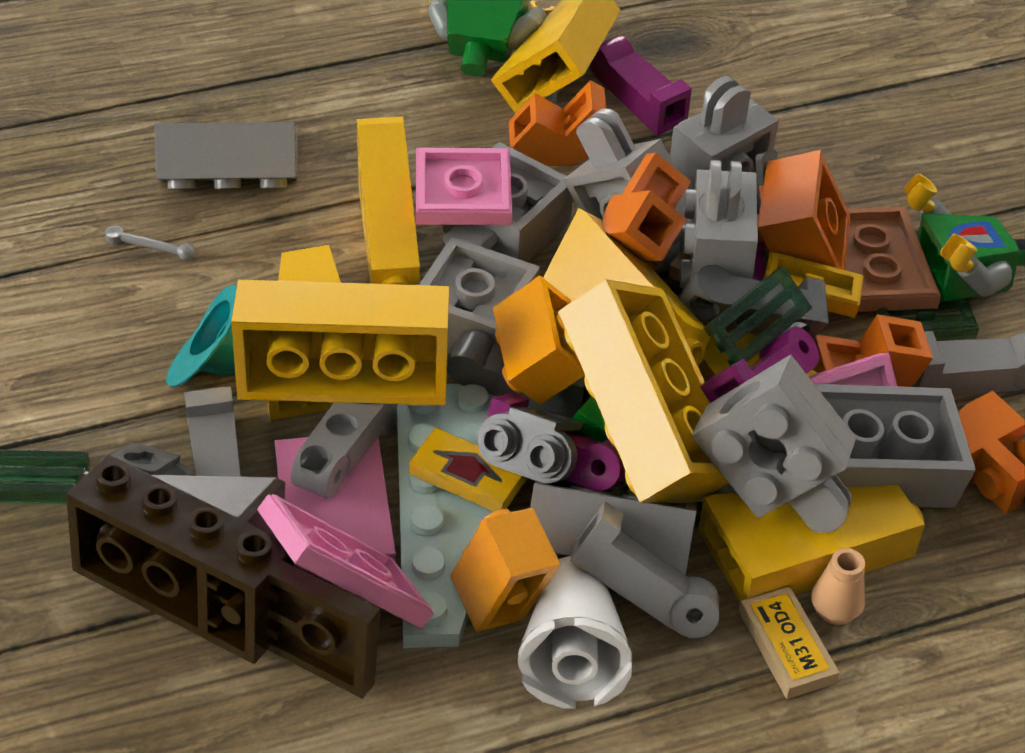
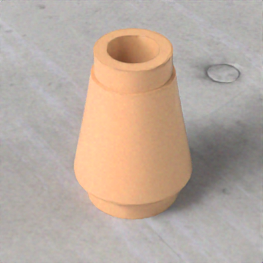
[811,548,865,625]

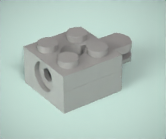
[670,76,779,189]
[563,108,691,248]
[442,142,573,262]
[679,160,758,303]
[419,237,540,354]
[692,355,856,533]

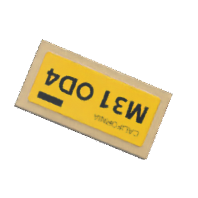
[738,586,840,699]

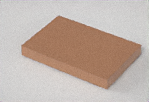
[845,207,941,312]

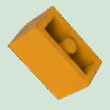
[493,275,585,405]
[450,507,561,632]

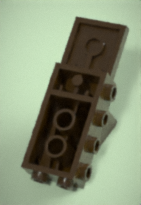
[66,454,380,699]

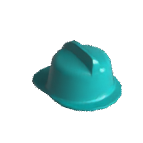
[166,284,237,387]

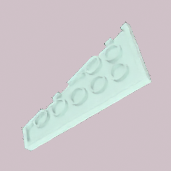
[397,384,529,648]

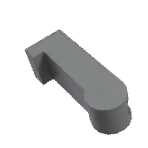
[912,331,1025,395]
[184,386,241,477]
[291,402,397,499]
[570,501,719,638]

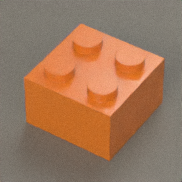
[757,150,851,270]

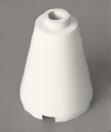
[518,556,633,709]

